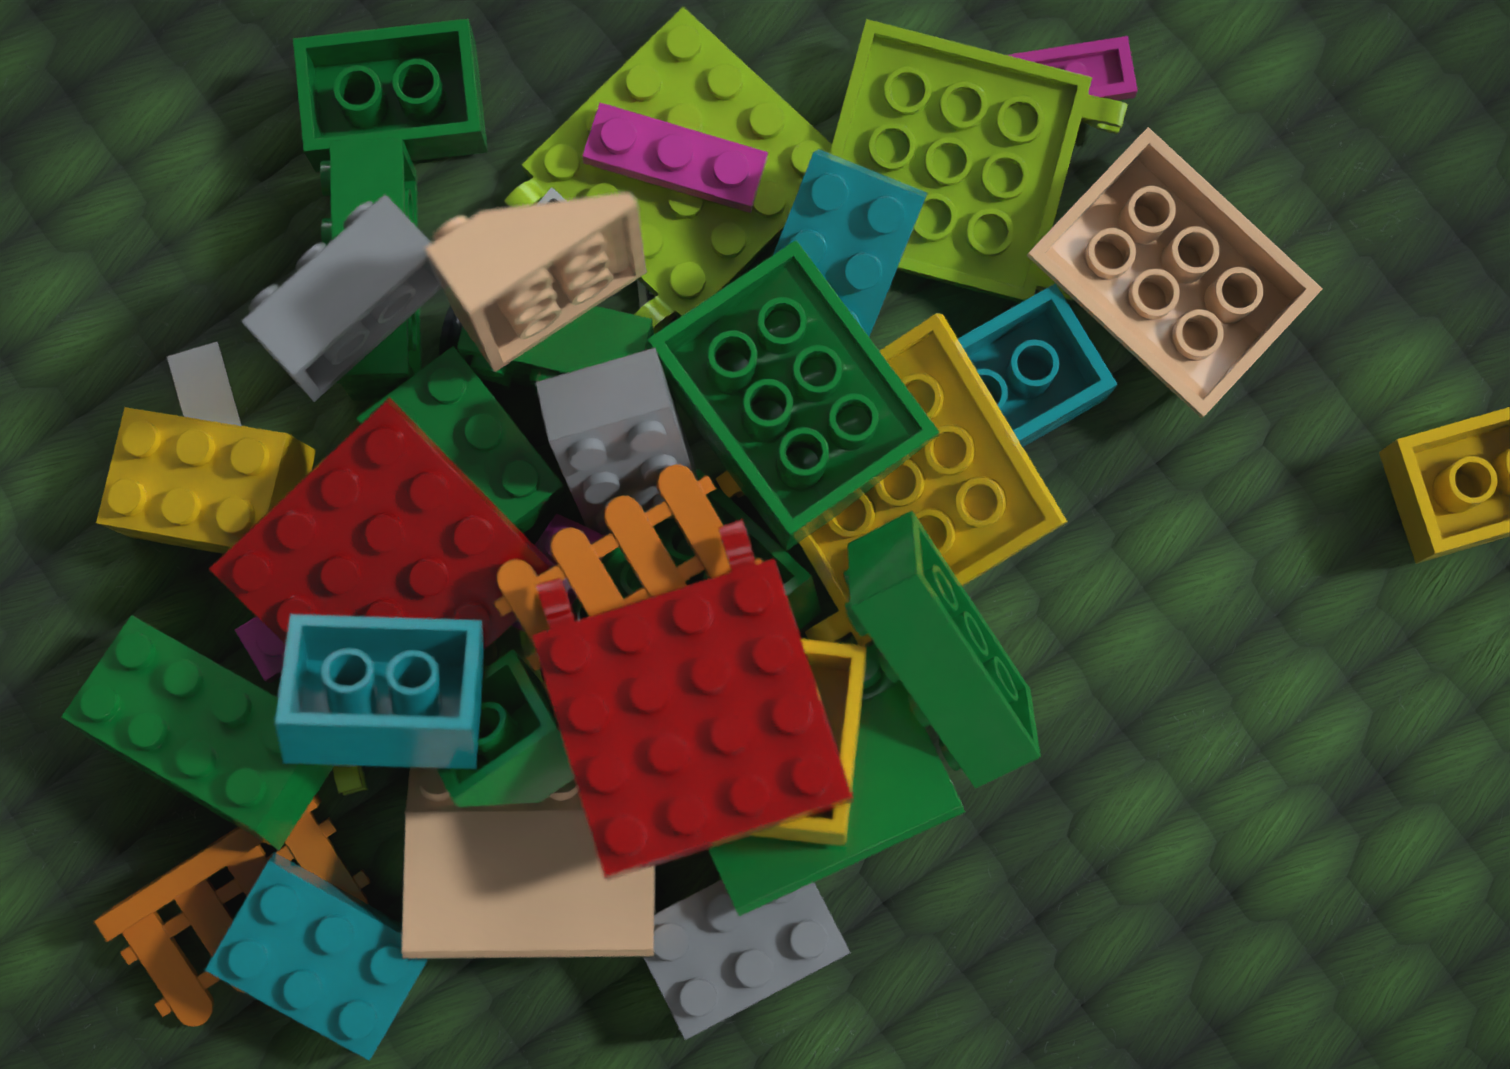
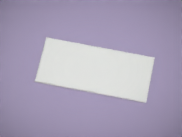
[167,342,241,426]

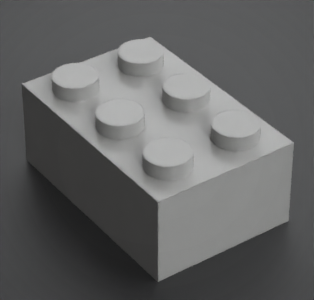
[242,195,442,402]
[536,348,698,535]
[643,880,850,1040]

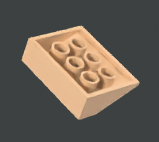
[1026,127,1323,418]
[425,193,647,372]
[402,767,655,958]

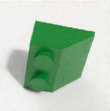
[436,649,574,807]

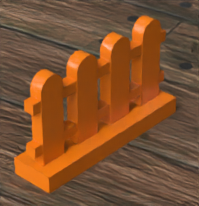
[493,464,762,702]
[94,793,371,1027]

